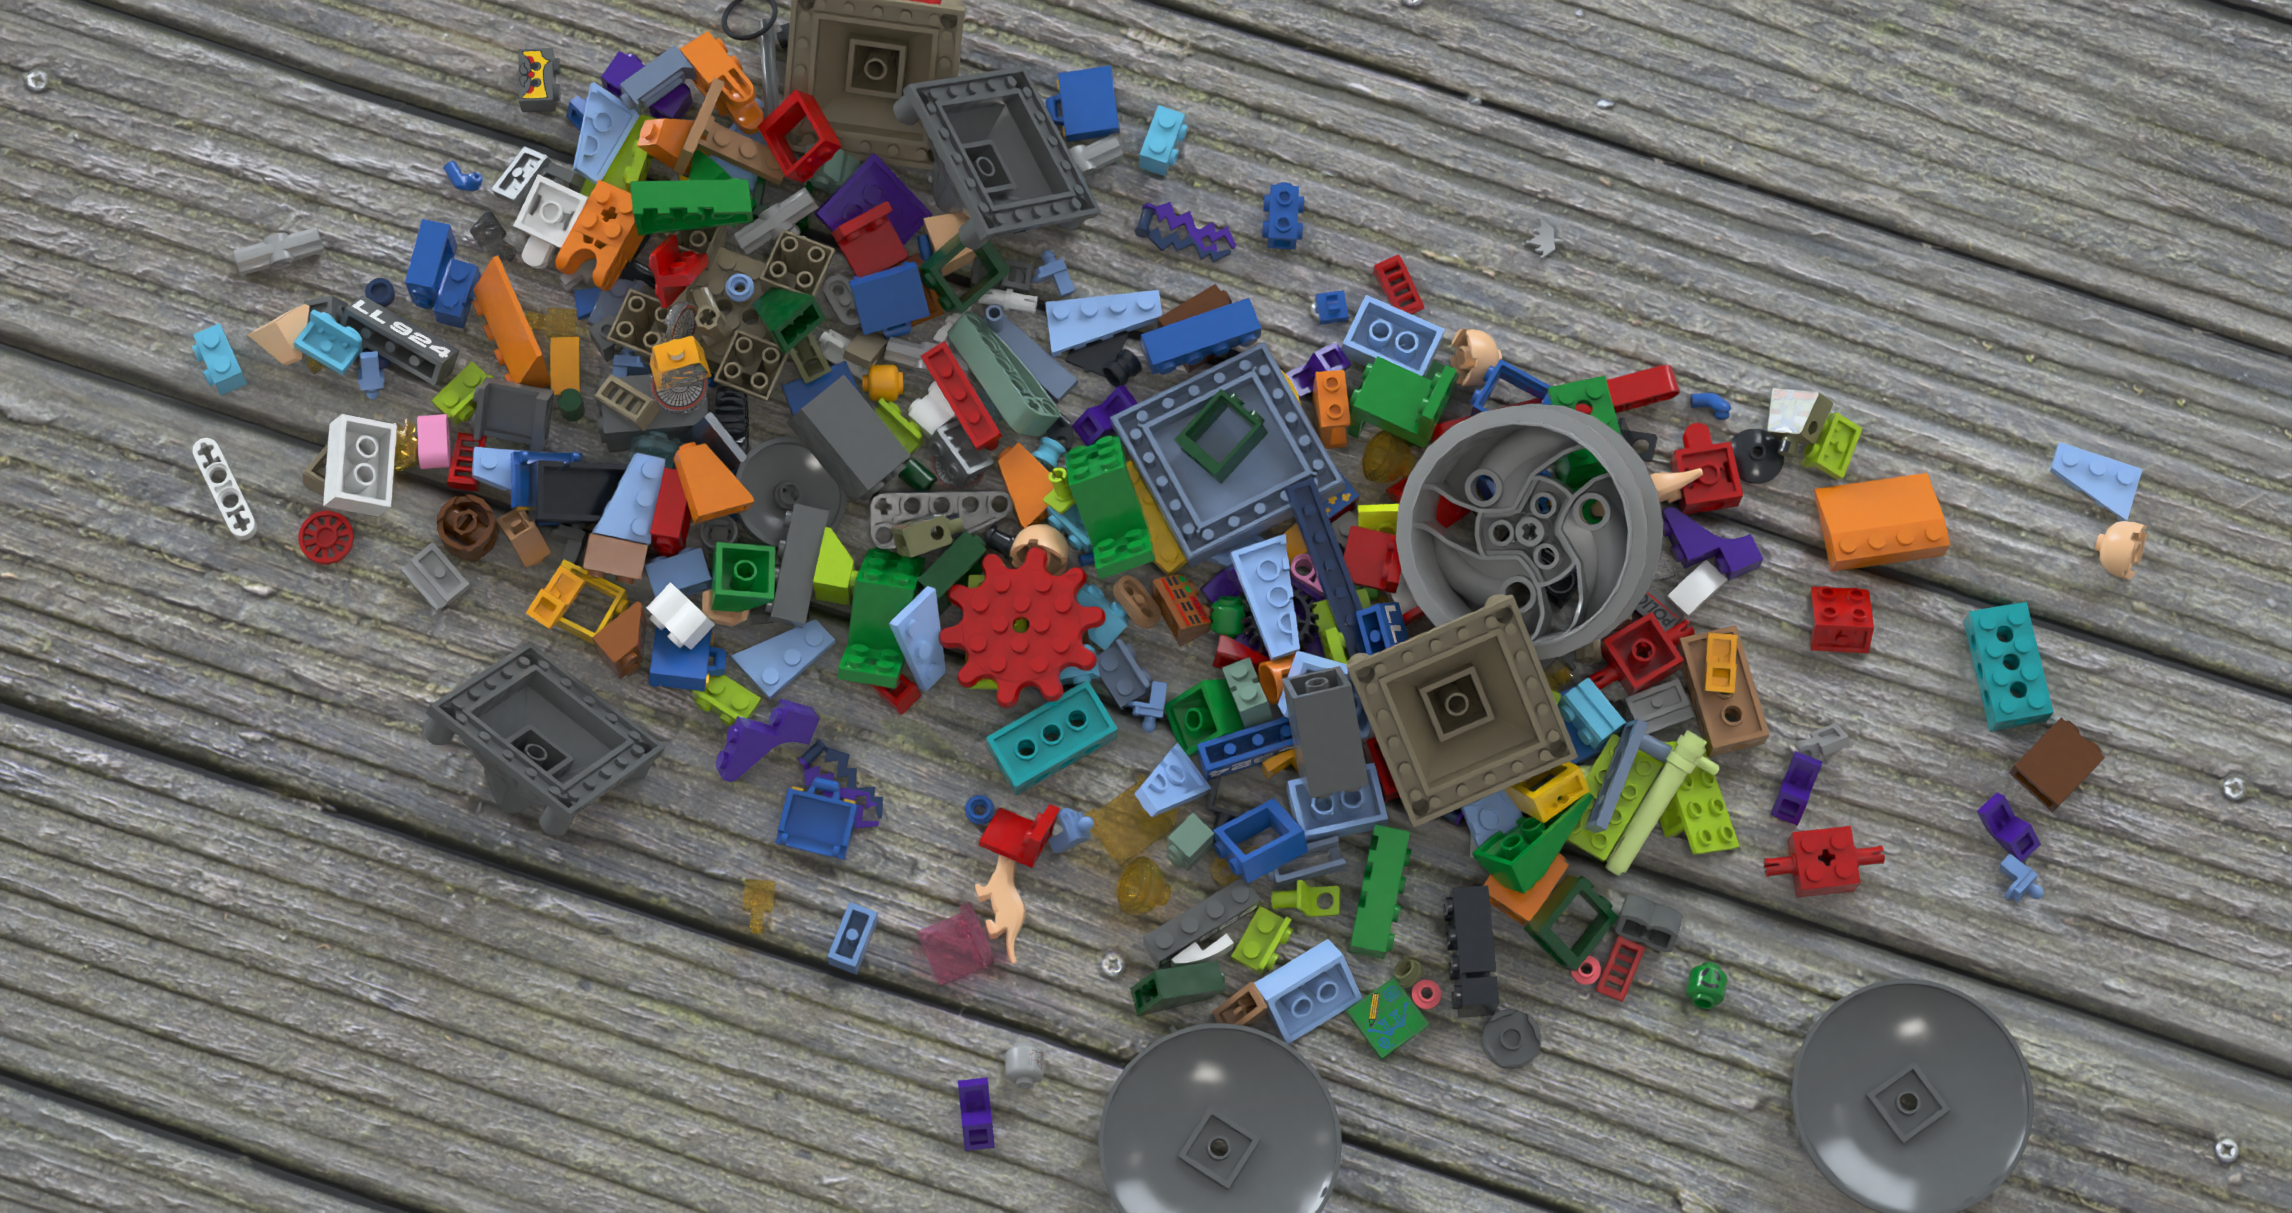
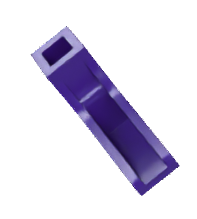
[1662,507,1763,581]
[716,699,820,782]

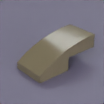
[843,331,889,370]

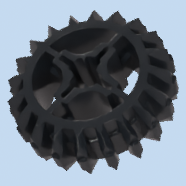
[715,387,749,455]
[1241,583,1319,658]

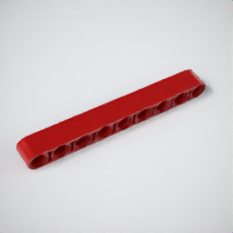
[1431,365,1680,444]

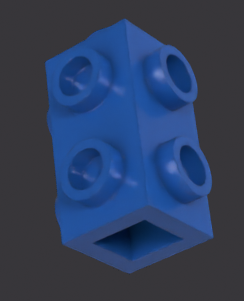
[1262,182,1304,249]

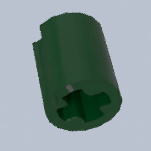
[557,388,585,422]
[898,458,937,491]

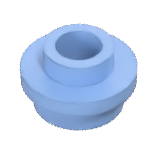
[725,274,754,302]

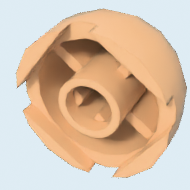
[1450,329,1502,386]
[2095,521,2147,580]
[1010,524,1069,576]

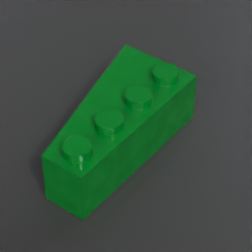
[630,178,754,236]
[1349,824,1412,959]

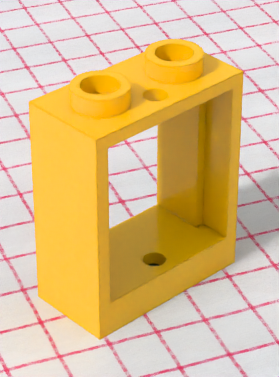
[555,559,629,645]
[1504,761,1590,823]

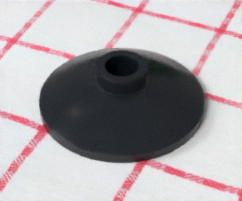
[1731,429,1784,484]

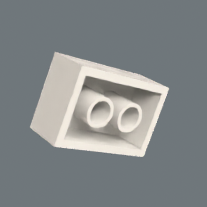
[323,414,397,517]

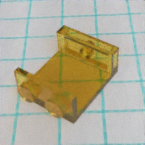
[1085,773,1178,867]

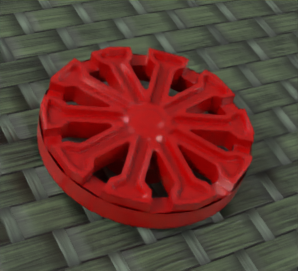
[298,511,354,565]

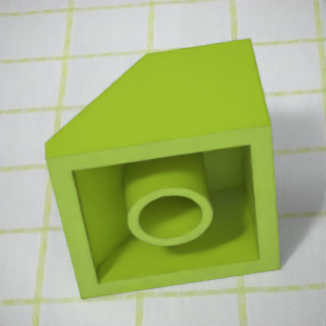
[813,527,859,606]

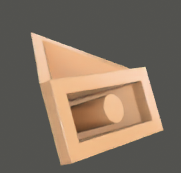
[247,304,310,365]

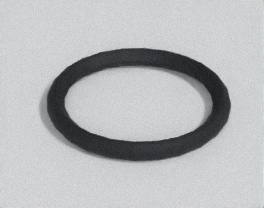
[721,0,778,41]

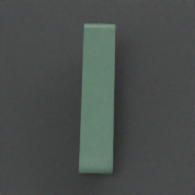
[947,311,1061,436]

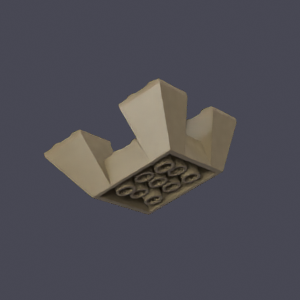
[607,226,836,402]

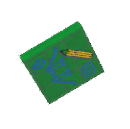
[1345,977,1430,1060]

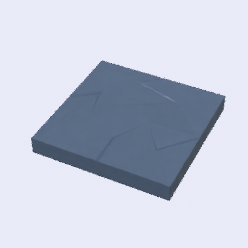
[1110,342,1345,568]

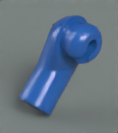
[443,161,483,192]
[1690,393,1731,420]

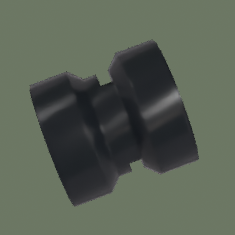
[1102,349,1142,388]

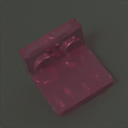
[917,902,995,986]

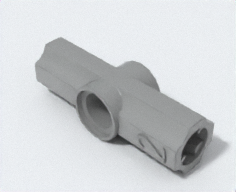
[1069,134,1123,180]
[734,187,819,255]
[234,227,325,276]
[884,337,972,380]

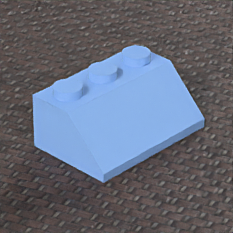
[1254,939,1363,1044]

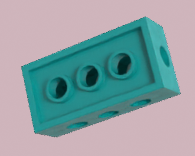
[1963,602,2054,732]
[986,680,1118,796]

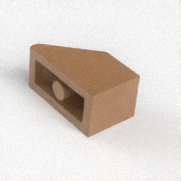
[496,509,552,568]

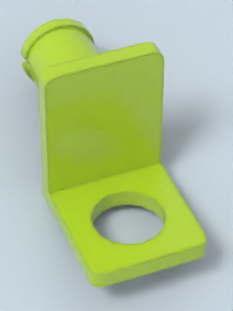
[1043,467,1075,514]
[1271,880,1341,917]

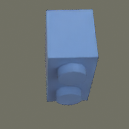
[645,547,712,598]
[827,902,879,975]

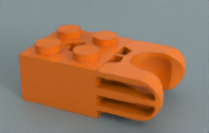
[680,31,765,135]
[555,180,645,291]

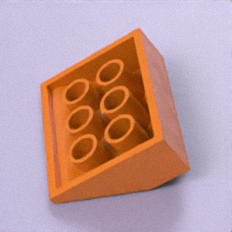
[472,255,551,388]
[1814,473,1950,572]

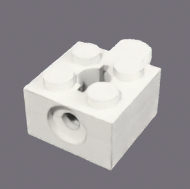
[513,174,588,269]

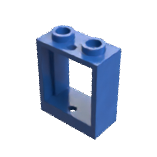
[405,219,457,309]
[1469,359,1552,417]
[1213,798,1308,884]

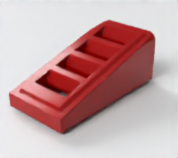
[1373,254,1425,315]
[447,432,487,492]
[1212,634,1271,677]
[868,673,921,715]
[1595,935,1646,1002]

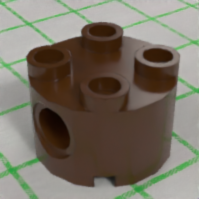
[436,495,499,562]

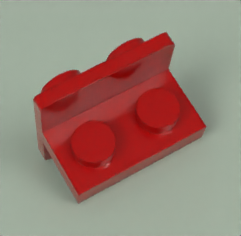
[649,234,709,308]

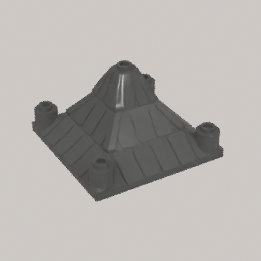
[893,66,1101,250]
[423,642,665,836]

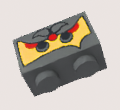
[519,48,561,112]

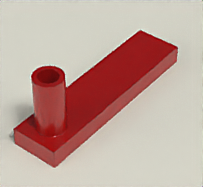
[920,341,1003,452]

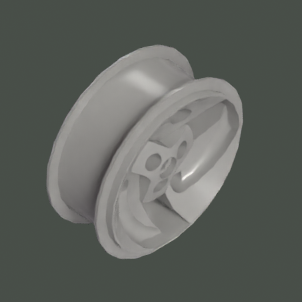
[1396,404,1664,660]

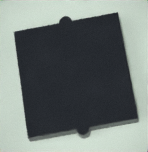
[1065,332,1128,378]

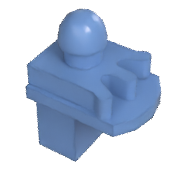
[1032,250,1075,298]
[612,347,650,377]
[357,351,385,400]
[1127,681,1167,733]
[1049,808,1094,853]
[1999,854,2044,903]

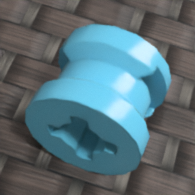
[1031,437,1066,472]

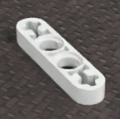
[193,438,257,540]

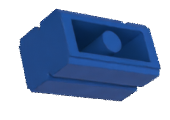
[433,259,481,329]

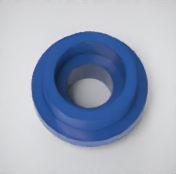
[965,795,994,825]

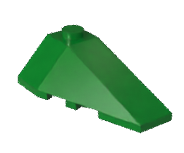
[1472,793,1593,894]

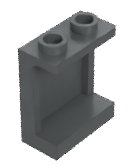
[470,377,554,452]

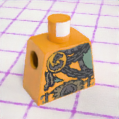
[650,336,711,391]

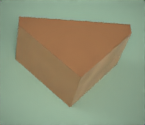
[1212,982,1268,1027]

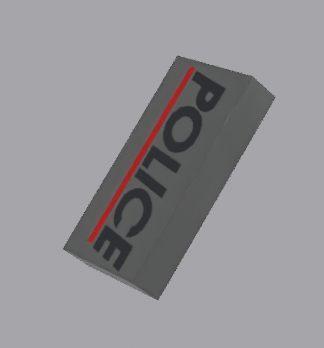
[1634,586,1684,631]

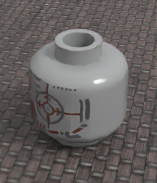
[1005,1042,1044,1089]

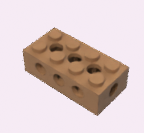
[1676,625,1770,758]

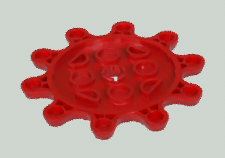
[938,547,1106,708]

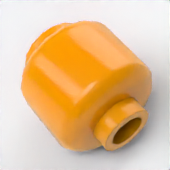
[862,365,904,402]

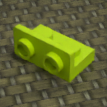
[431,361,495,426]
[874,398,923,463]
[1801,412,1863,480]
[692,674,762,727]
[1231,906,1293,976]

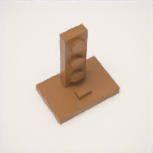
[673,77,784,186]

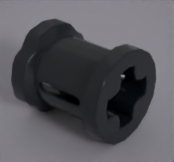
[984,524,1017,560]

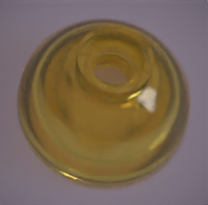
[1362,430,1415,484]
[1116,856,1171,916]

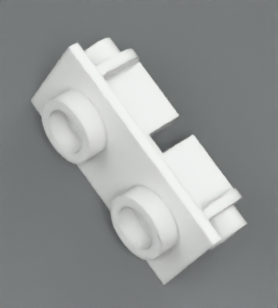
[819,329,878,380]

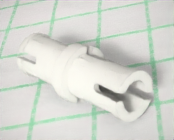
[978,288,1038,314]

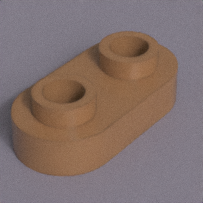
[1113,575,1161,629]

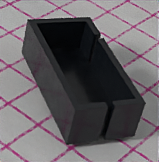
[529,460,629,524]
[1443,885,1499,1018]

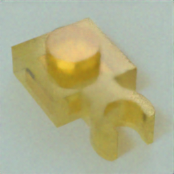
[394,419,419,472]

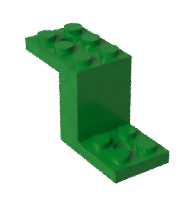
[1348,356,1457,448]
[1547,375,1621,524]
[1064,436,1156,579]
[837,547,926,688]

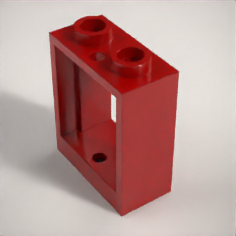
[757,89,842,183]
[650,468,692,558]

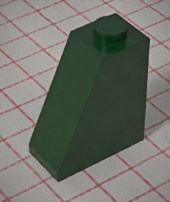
[752,287,826,354]
[1130,961,1225,1017]

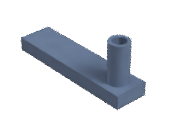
[982,305,1078,403]
[1584,719,1672,834]

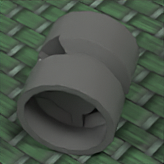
[700,515,740,558]

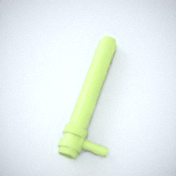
[1605,730,1719,876]

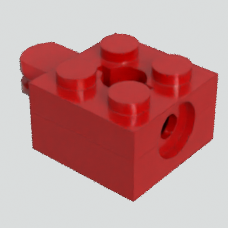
[1670,423,1743,515]

